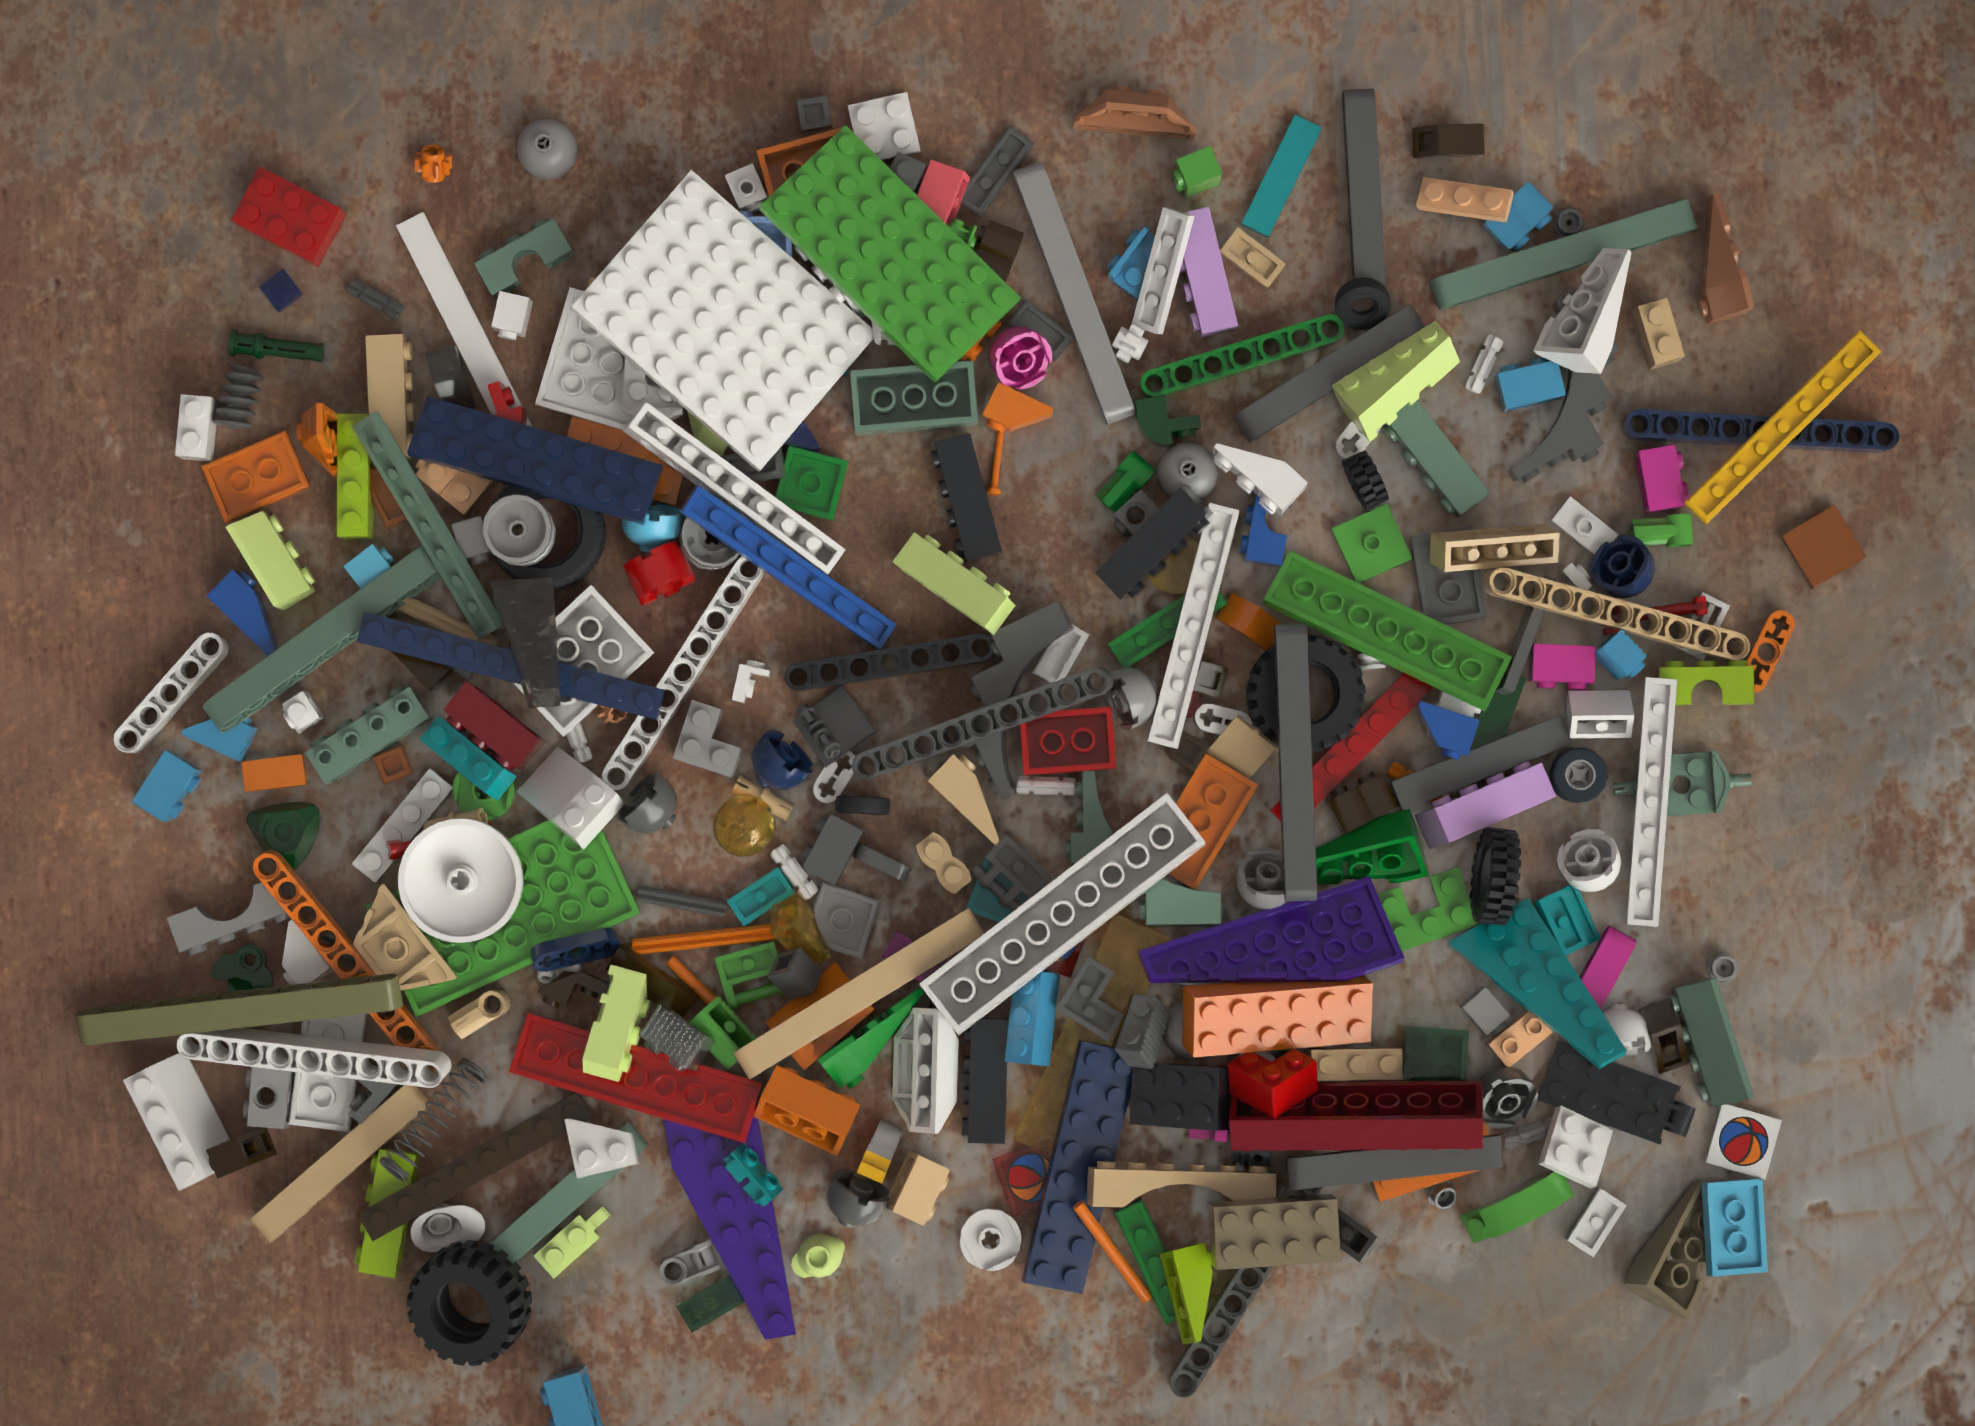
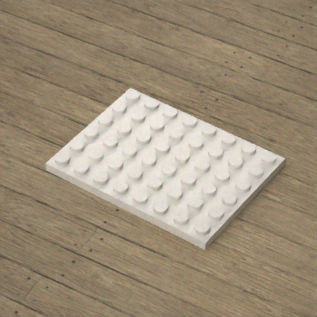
[570,170,874,472]

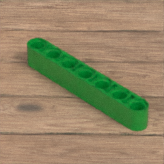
[1140,314,1344,398]

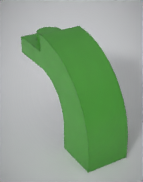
[1460,1171,1574,1243]

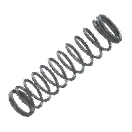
[379,1058,488,1181]

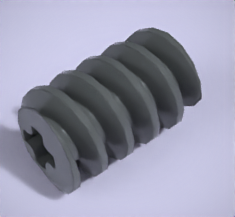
[213,363,264,430]

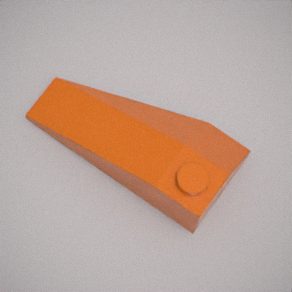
[297,403,337,478]

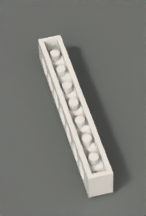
[623,402,846,575]

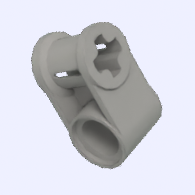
[659,1239,721,1286]

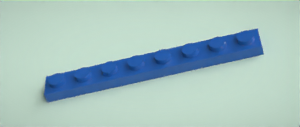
[679,485,897,650]

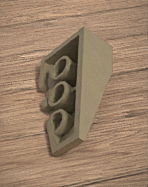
[1623,1180,1706,1319]

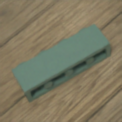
[1383,400,1490,518]

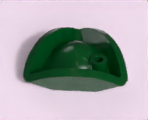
[246,802,320,871]

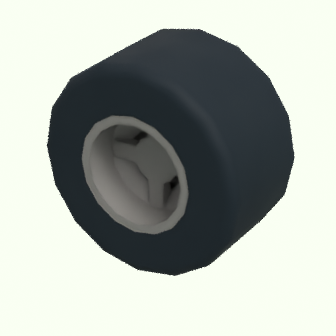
[1549,747,1608,803]

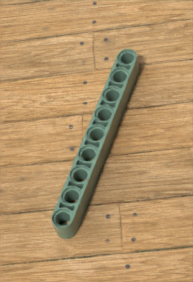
[1429,199,1698,311]
[203,546,441,733]

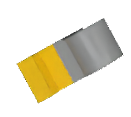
[857,1120,903,1184]

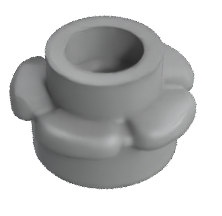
[1708,952,1738,983]

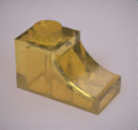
[770,894,831,964]

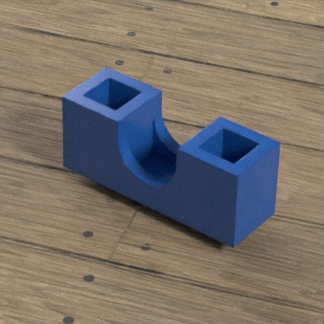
[1239,491,1292,568]

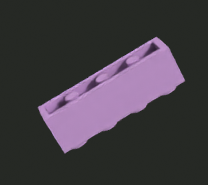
[1179,207,1238,338]

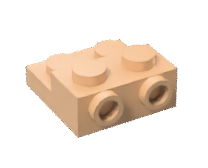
[415,459,494,516]

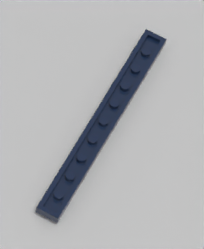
[357,612,665,720]

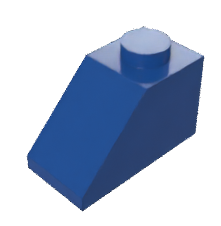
[1415,701,1480,760]

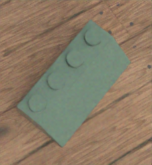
[1668,977,1755,1107]

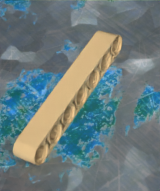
[250,1085,431,1243]

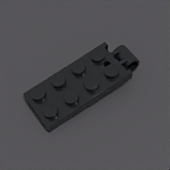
[1538,1042,1696,1145]

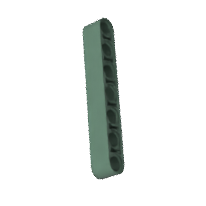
[490,1122,649,1263]

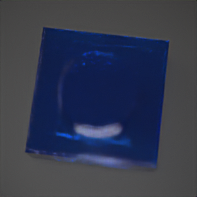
[259,269,304,313]

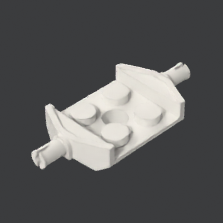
[620,357,684,420]

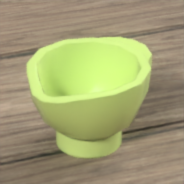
[791,1233,845,1278]

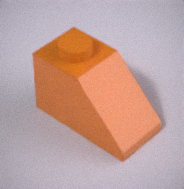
[982,382,1054,433]

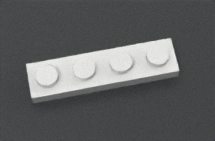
[1131,207,1195,334]
[352,768,453,883]

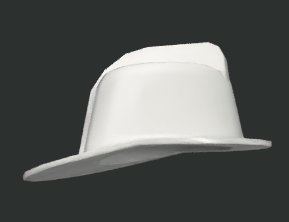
[410,1202,485,1252]

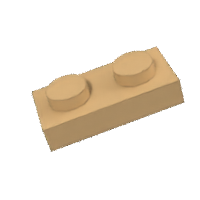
[1220,227,1286,289]

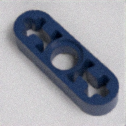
[530,928,621,972]

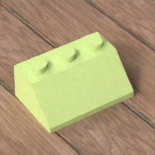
[225,511,316,611]

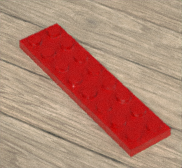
[509,1013,764,1144]

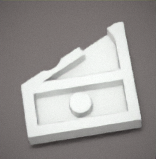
[564,1118,639,1178]

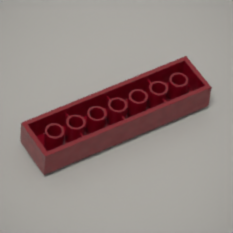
[1229,1081,1484,1152]

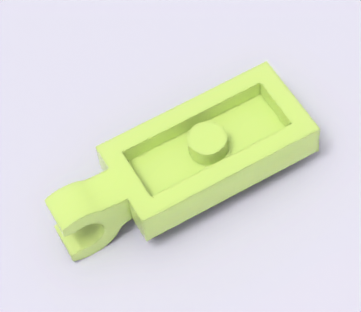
[534,1206,611,1279]

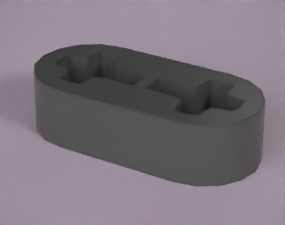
[853,843,911,882]

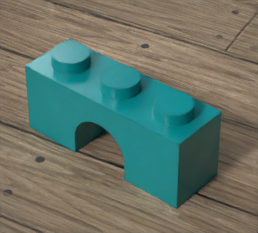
[419,715,517,800]

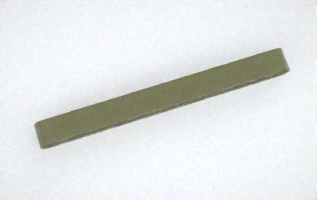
[75,973,403,1045]

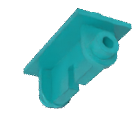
[723,1143,784,1207]

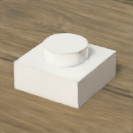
[1559,563,1592,590]

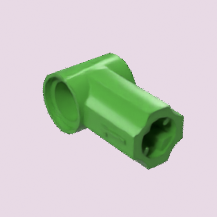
[1630,514,1693,547]

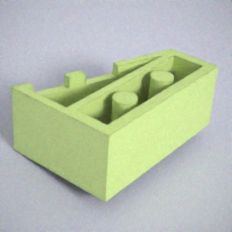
[582,965,651,1082]

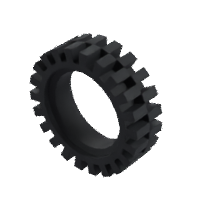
[1470,827,1521,926]

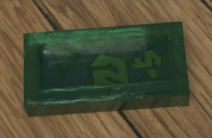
[676,1275,745,1333]

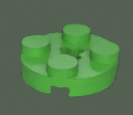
[453,773,516,821]

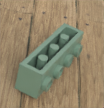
[305,685,433,785]

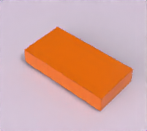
[241,754,308,792]

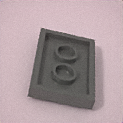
[1410,527,1487,624]

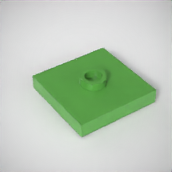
[1331,503,1413,583]

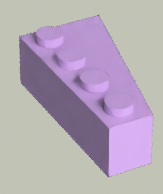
[1415,761,1556,849]

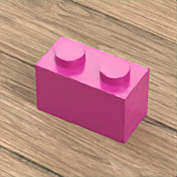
[1634,445,1689,514]
[1529,644,1596,690]

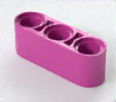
[1579,925,1637,1010]

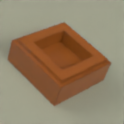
[373,745,414,785]

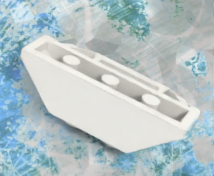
[892,1008,959,1134]

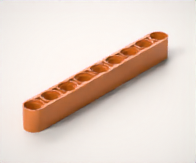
[253,850,440,1071]

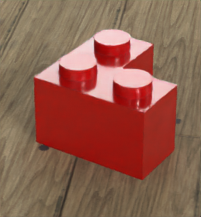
[1228,1048,1318,1119]

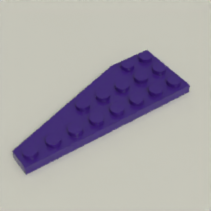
[1138,876,1405,983]
[664,1107,796,1340]

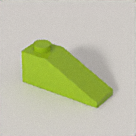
[1160,1243,1213,1345]

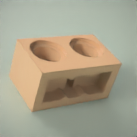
[1485,1009,1553,1067]

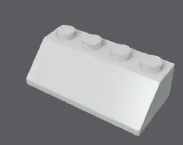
[123,1053,230,1191]

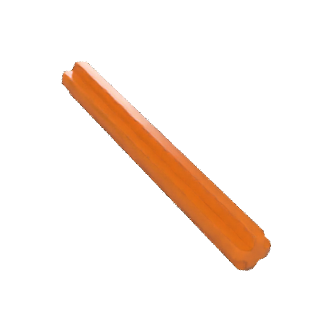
[631,923,784,955]

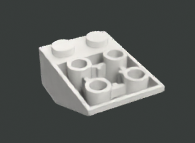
[1212,443,1308,516]

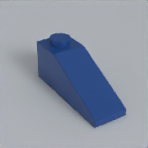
[207,569,279,656]

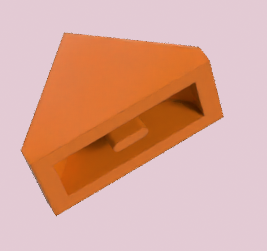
[1216,593,1281,651]

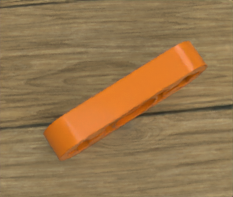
[1745,610,1795,693]

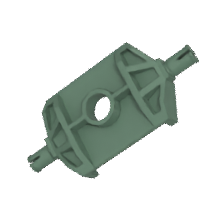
[1613,751,1752,816]

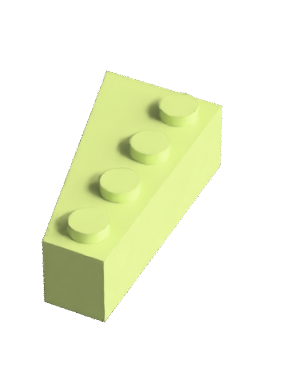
[1331,321,1460,442]

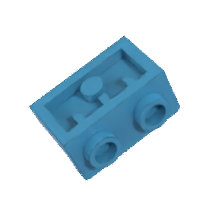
[1107,226,1155,300]

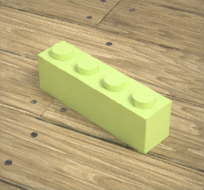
[892,532,1016,635]

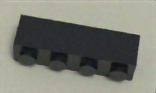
[930,433,1002,563]
[1096,486,1213,600]
[962,1018,1008,1144]

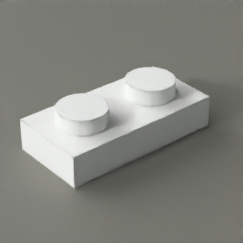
[1566,1188,1627,1258]

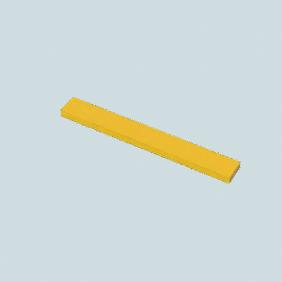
[1683,330,1882,525]

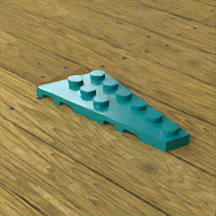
[1448,898,1627,1069]

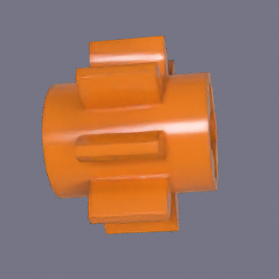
[414,144,452,183]

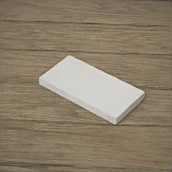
[288,1014,367,1132]

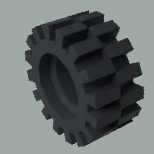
[1342,450,1389,510]

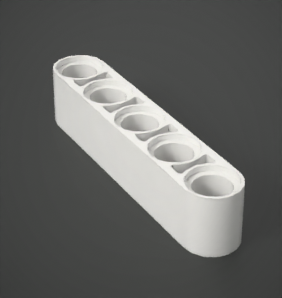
[113,632,229,754]

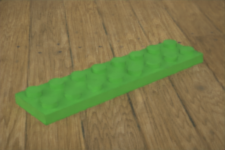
[1262,550,1512,711]

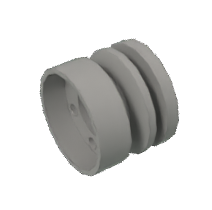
[679,505,739,571]

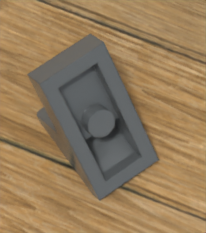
[348,1079,397,1125]
[1338,1208,1380,1264]

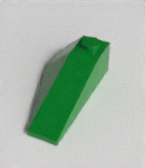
[1315,809,1429,884]

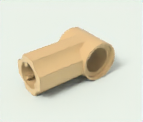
[448,989,511,1040]

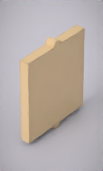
[1206,715,1277,779]

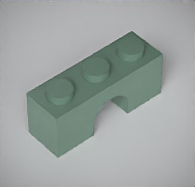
[474,218,575,300]

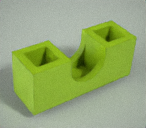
[1659,660,1754,706]

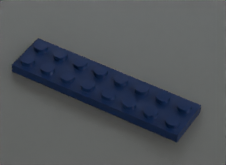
[407,396,663,525]
[1021,1040,1132,1294]

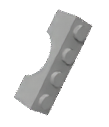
[167,882,295,956]

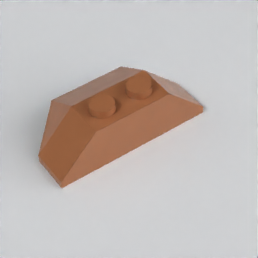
[1073,86,1196,140]

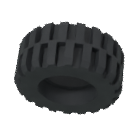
[1246,634,1366,752]
[406,1240,532,1366]

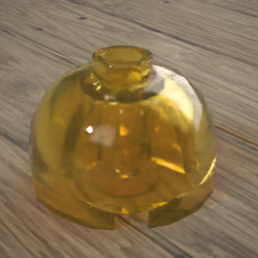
[712,794,776,857]

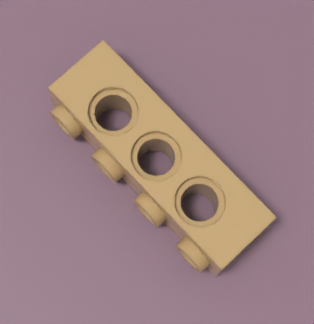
[1430,524,1559,572]

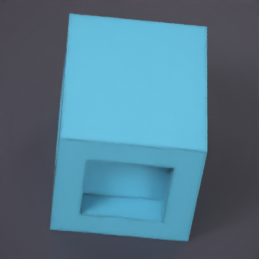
[343,544,395,589]

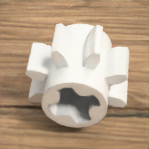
[1112,324,1149,363]

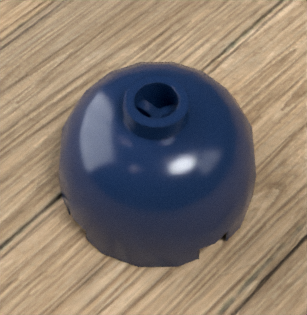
[1591,535,1655,598]
[751,730,813,790]

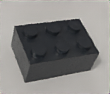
[1130,1062,1231,1131]

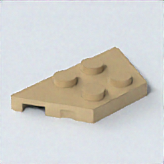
[352,883,458,991]

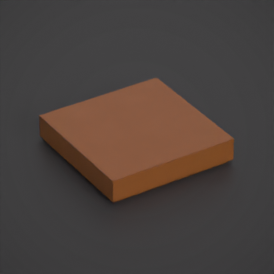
[1780,504,1866,589]

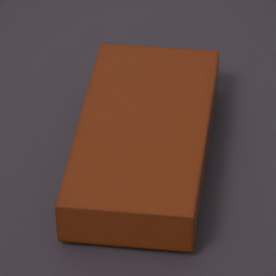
[370,466,407,530]

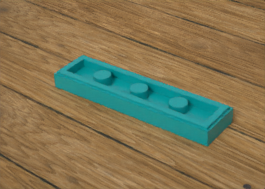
[1241,115,1322,238]

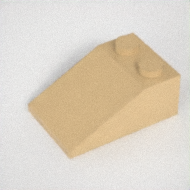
[928,754,1000,846]

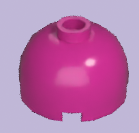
[989,326,1052,390]

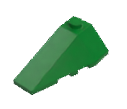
[818,987,924,1089]

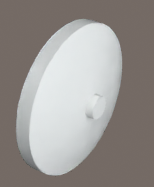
[398,818,523,943]

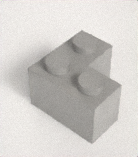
[673,700,743,778]

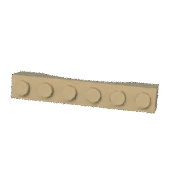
[1087,1161,1277,1207]

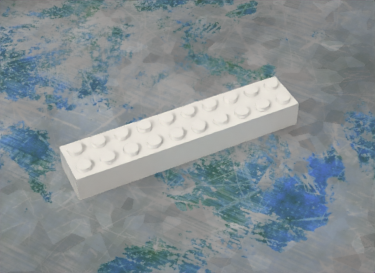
[919,793,1205,1035]

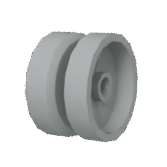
[482,495,556,567]

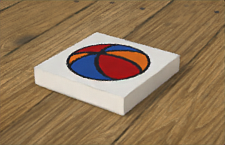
[1704,1104,1782,1180]

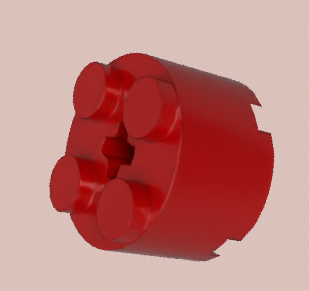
[623,541,696,606]

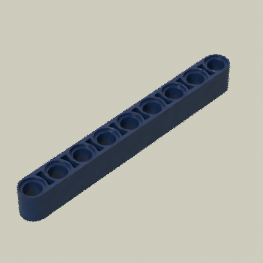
[1621,409,1900,453]

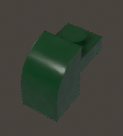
[1134,395,1201,447]

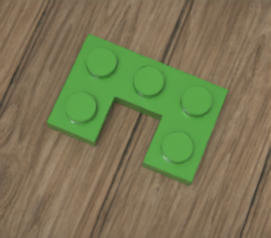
[1378,867,1479,951]

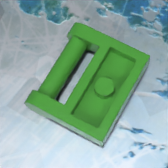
[715,941,786,1011]

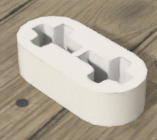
[1335,422,1382,460]
[1194,704,1252,735]
[813,751,855,803]

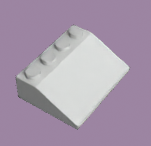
[514,585,654,737]

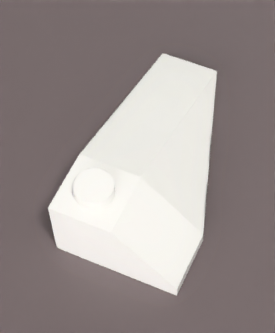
[1533,248,1631,374]

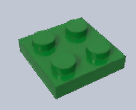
[775,446,849,521]

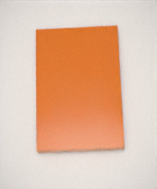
[201,430,311,523]

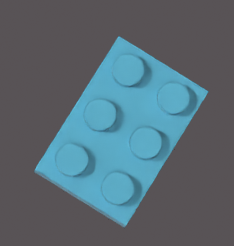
[1701,1178,1768,1277]

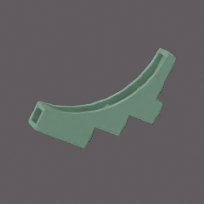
[1065,771,1221,927]

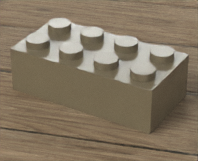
[1208,1194,1341,1270]

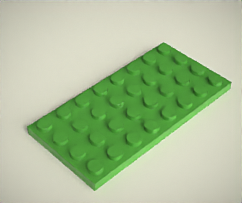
[759,125,1021,383]
[365,820,641,1017]

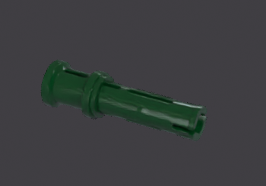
[228,329,324,363]

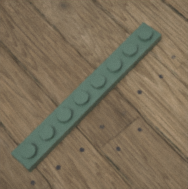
[352,411,505,639]

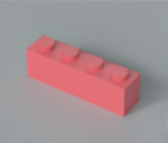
[917,160,970,225]

